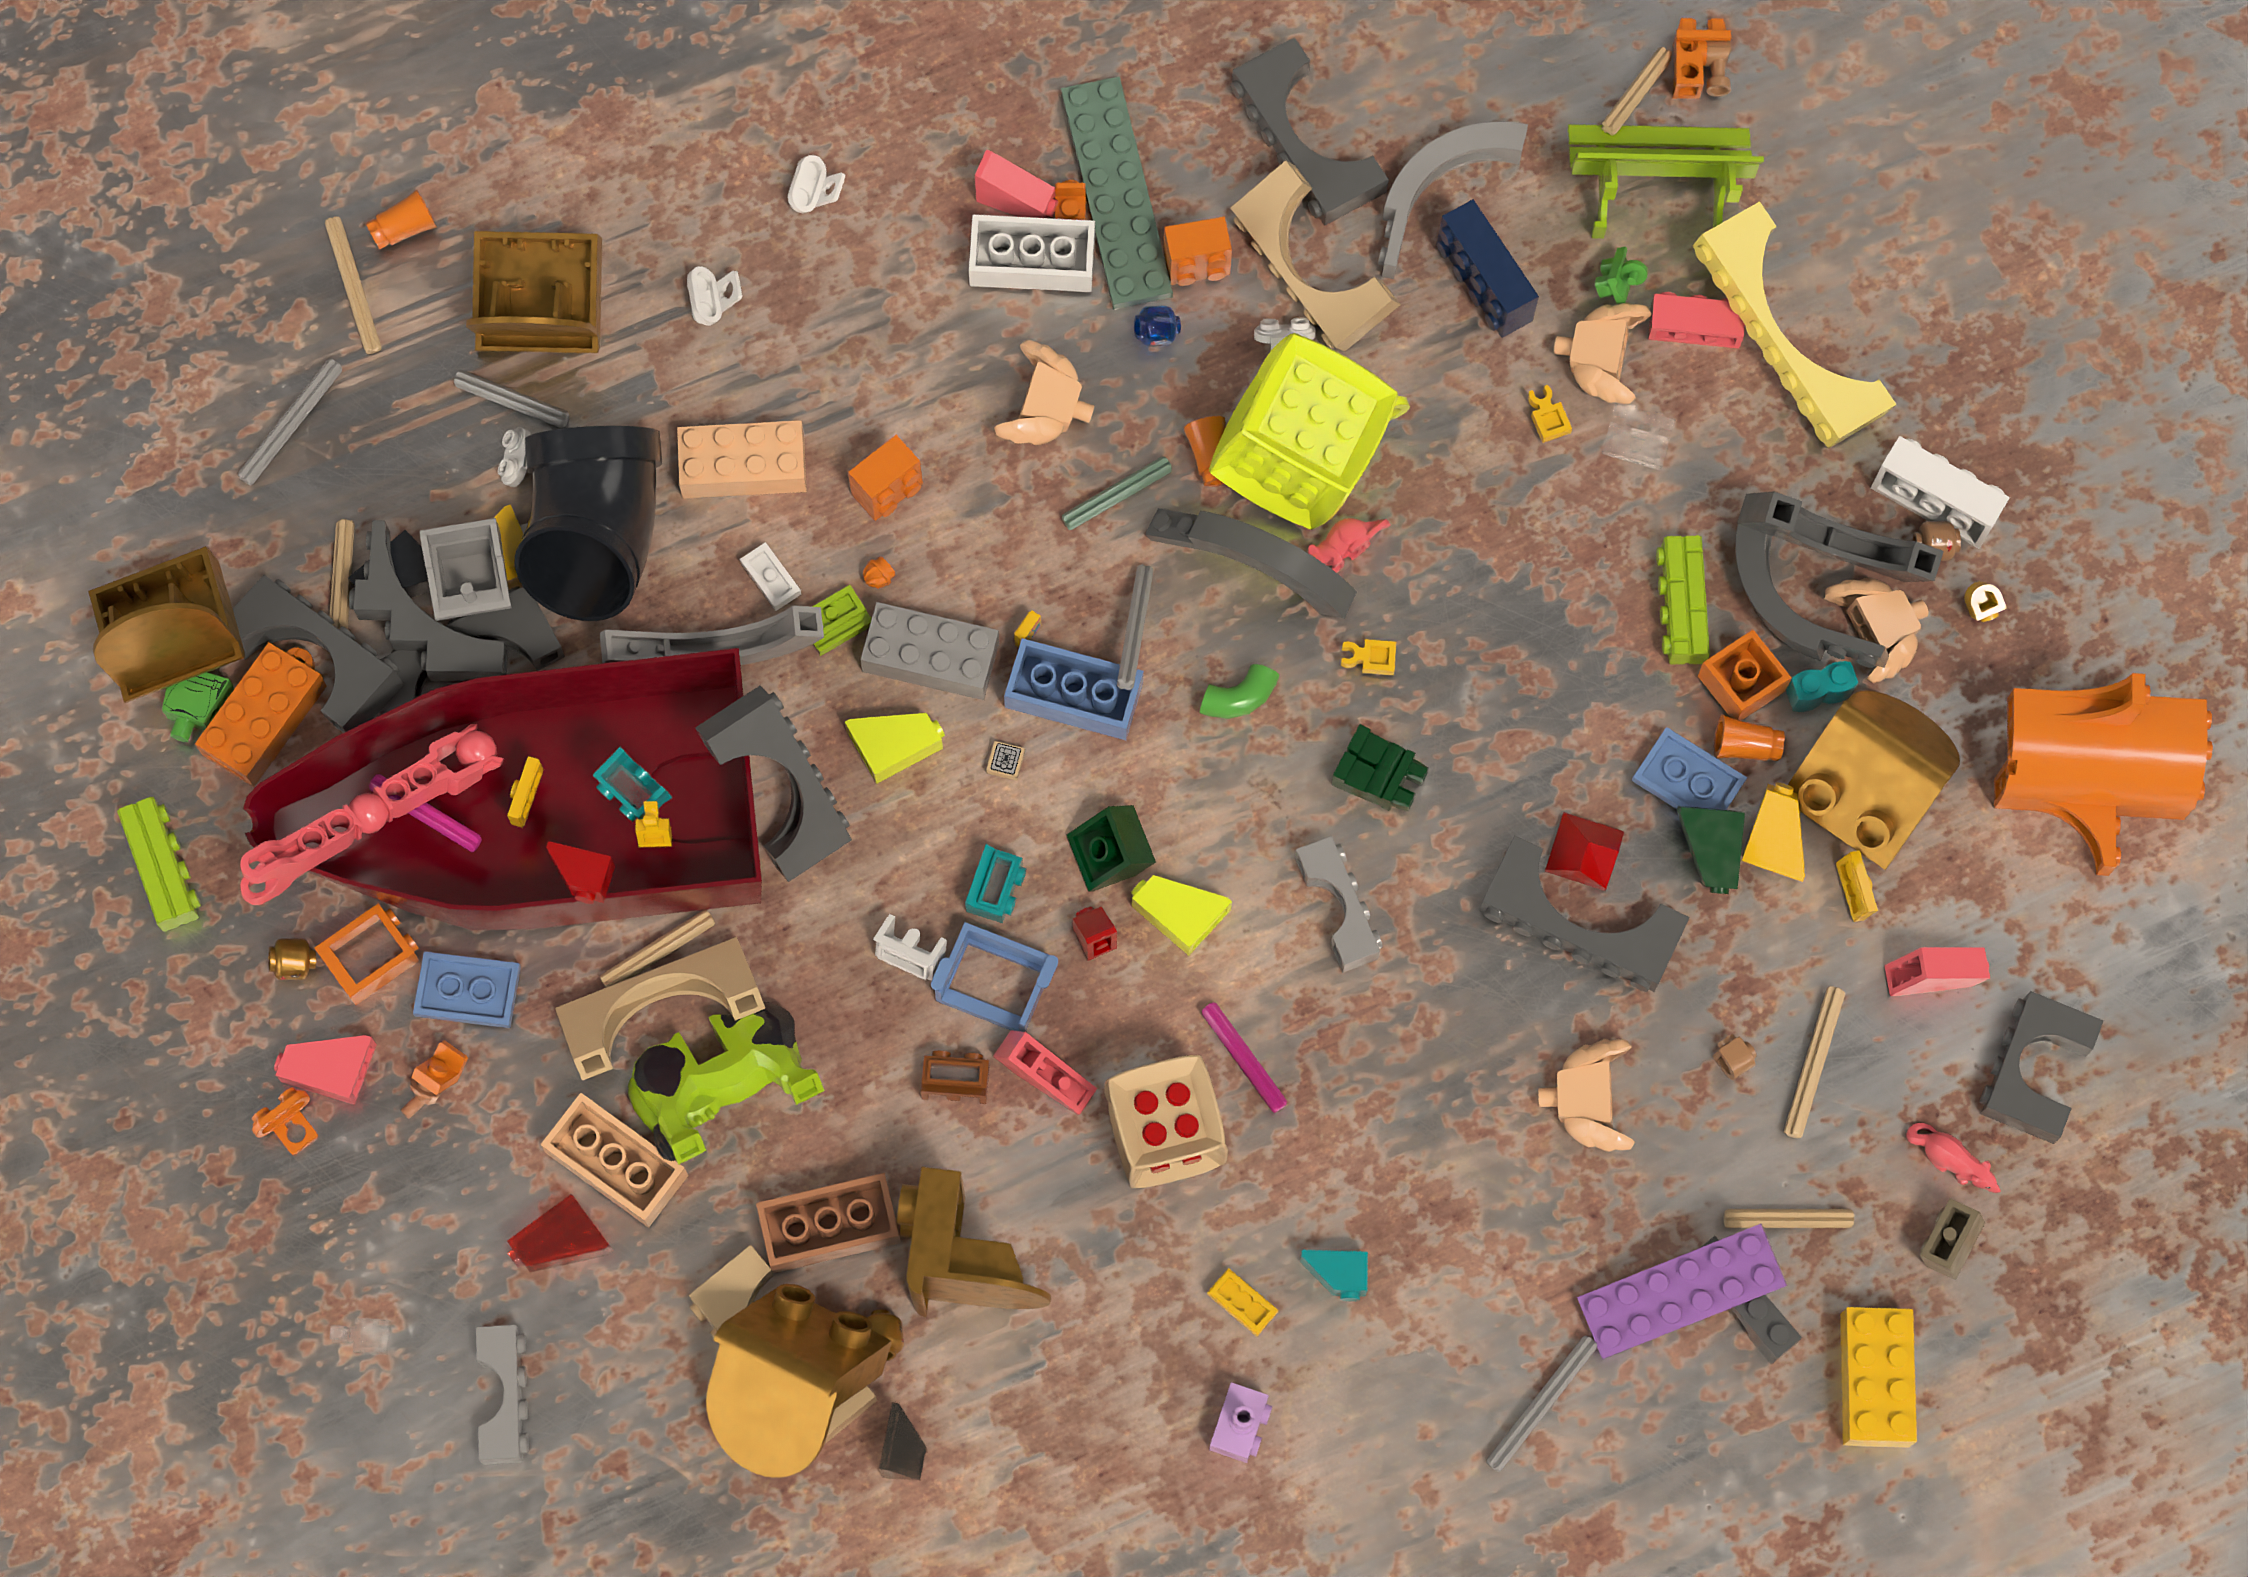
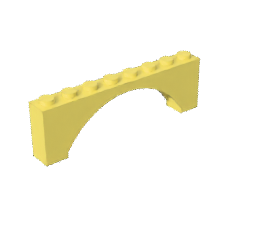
[1692,202,1897,449]

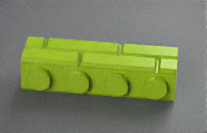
[1656,535,1710,665]
[117,797,201,932]

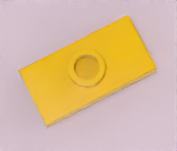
[507,756,544,828]
[1836,850,1878,922]
[1207,1268,1279,1337]

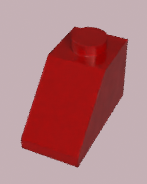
[546,841,615,904]
[1072,906,1117,961]

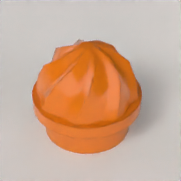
[863,556,896,589]

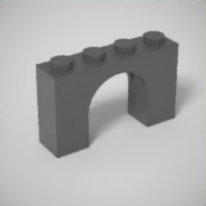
[1979,991,2104,1144]

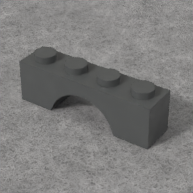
[1700,1236,1802,1365]

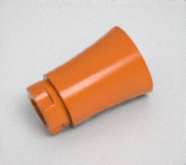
[366,190,437,249]
[1183,416,1226,487]
[1714,715,1785,761]

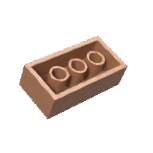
[756,1173,901,1274]

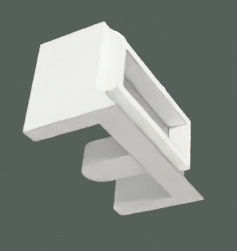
[873,914,947,981]

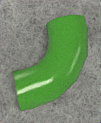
[1200,664,1279,719]

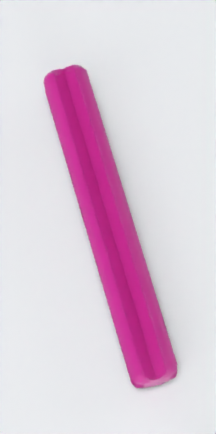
[369,774,482,852]
[1202,1002,1287,1113]

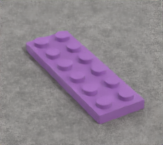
[1577,1223,1788,1359]

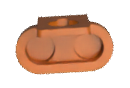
[252,1087,318,1155]

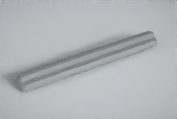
[238,359,342,485]
[1117,564,1153,690]
[1486,1335,1597,1472]

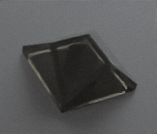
[879,1402,928,1480]

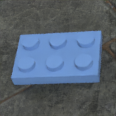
[1632,727,1747,810]
[413,952,521,1028]

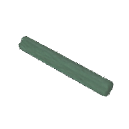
[1062,456,1172,530]

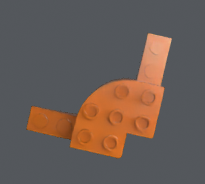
[1994,673,2213,876]

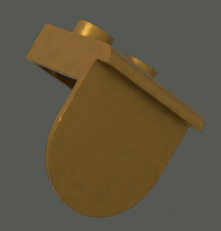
[466,231,602,353]
[88,546,245,703]
[1788,691,1960,870]
[897,1167,1051,1318]
[706,1284,892,1477]

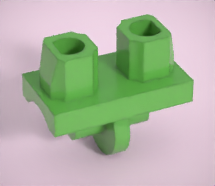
[1595,246,1648,304]

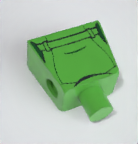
[162,672,235,742]

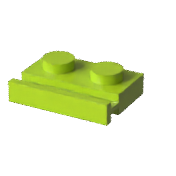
[812,585,872,656]

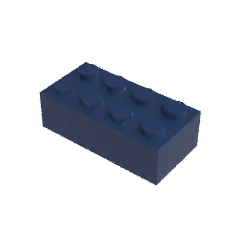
[1436,199,1539,338]

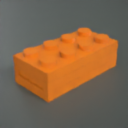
[195,642,327,787]

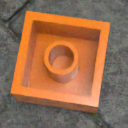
[1163,216,1232,286]
[848,434,923,521]
[1698,630,1792,721]

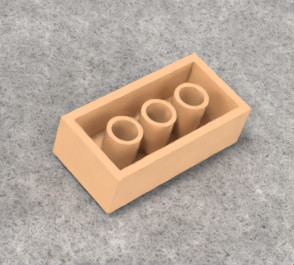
[677,420,807,499]
[540,1093,688,1228]

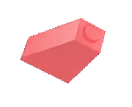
[975,150,1058,218]
[1884,947,1990,996]
[274,1035,377,1105]

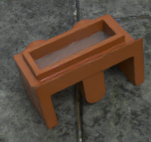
[920,1050,990,1104]

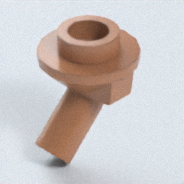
[400,1079,442,1119]

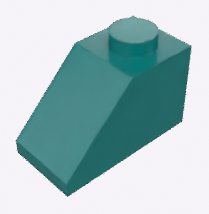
[1300,1250,1368,1302]

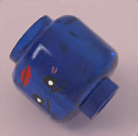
[1134,306,1181,346]

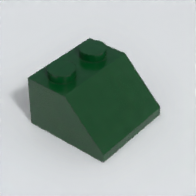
[1066,805,1156,892]

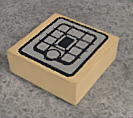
[986,741,1025,781]

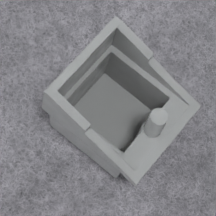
[419,518,512,621]

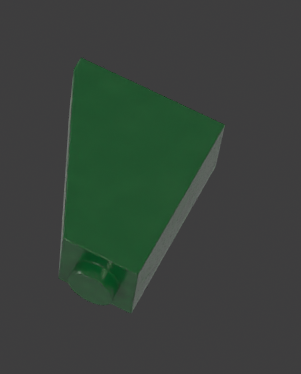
[1677,806,1745,894]

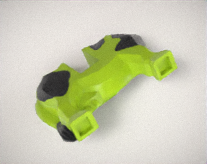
[627,1001,825,1165]

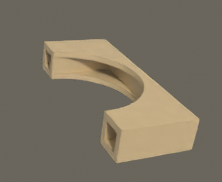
[1231,160,1401,352]
[555,937,765,1081]
[689,1245,877,1445]

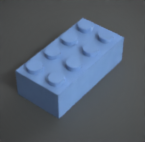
[1004,638,1144,740]

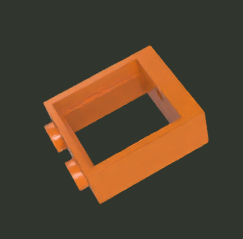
[314,903,419,1006]

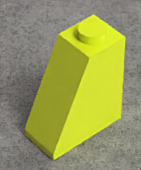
[845,713,945,784]
[1131,875,1232,956]

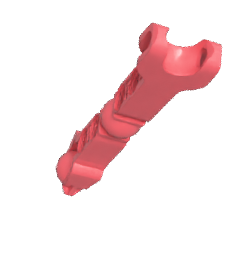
[240,724,504,905]

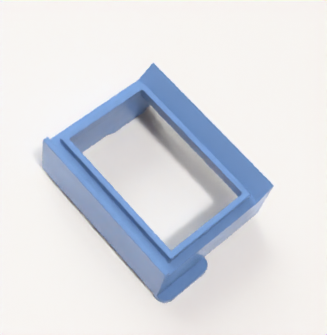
[931,922,1058,1032]

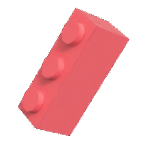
[1648,292,1745,349]

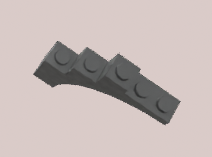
[349,520,508,681]

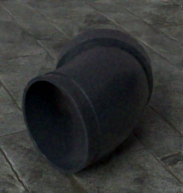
[514,426,662,621]

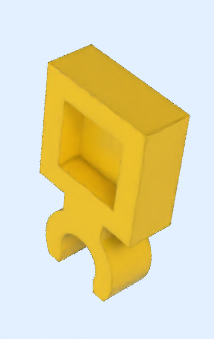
[1528,385,1572,443]
[1341,639,1396,675]

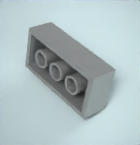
[861,602,1000,700]

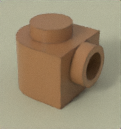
[1712,1034,1757,1080]

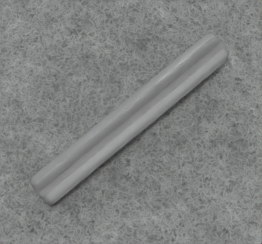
[454,370,570,428]

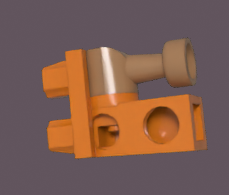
[1673,18,1731,99]

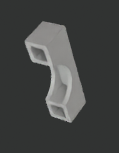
[1295,836,1383,973]
[476,1325,529,1465]

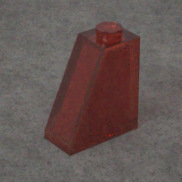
[507,1194,613,1273]

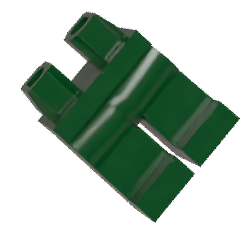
[1332,724,1429,811]

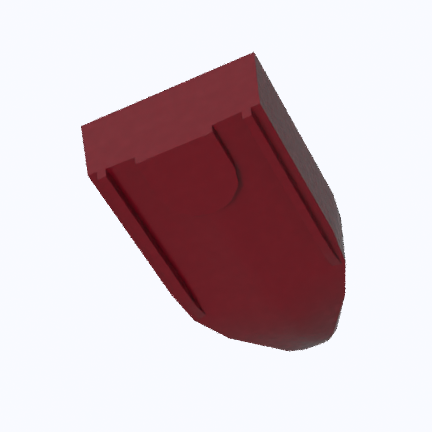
[243,648,762,930]

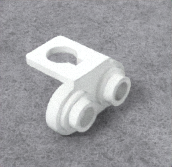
[788,155,846,213]
[687,266,742,325]
[1254,318,1315,350]
[498,427,531,487]

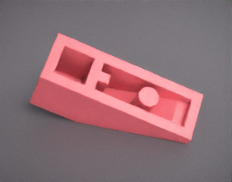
[993,1030,1097,1115]

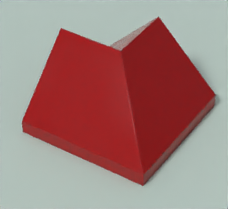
[1545,812,1624,891]

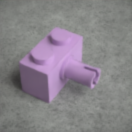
[1209,1382,1272,1463]

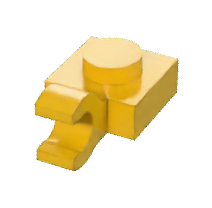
[636,801,672,847]

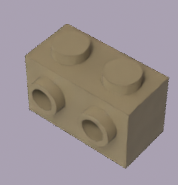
[1920,1198,1985,1280]

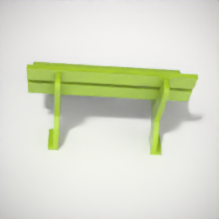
[1568,124,1764,239]

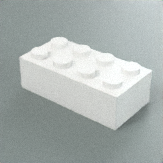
[969,215,1095,292]
[1871,436,2010,549]

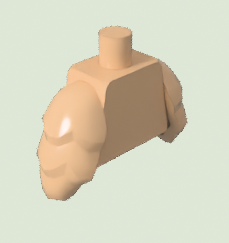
[1554,302,1652,404]
[994,340,1095,445]
[1825,578,1928,683]
[1539,1039,1635,1152]

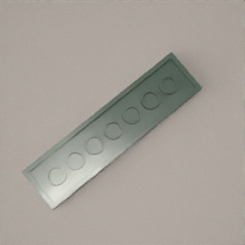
[1061,77,1173,310]

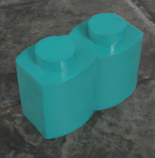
[1786,661,1859,712]

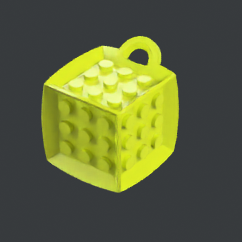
[1209,333,1410,530]

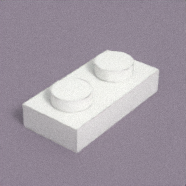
[740,542,801,611]

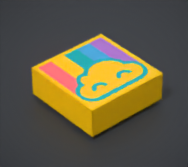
[1014,610,1041,647]

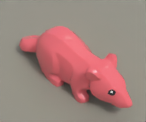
[1308,518,1391,573]
[1906,1123,2000,1193]

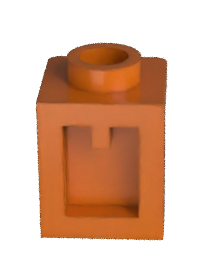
[1055,180,1086,220]
[411,1040,468,1095]

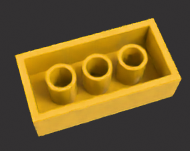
[1840,1307,1917,1447]

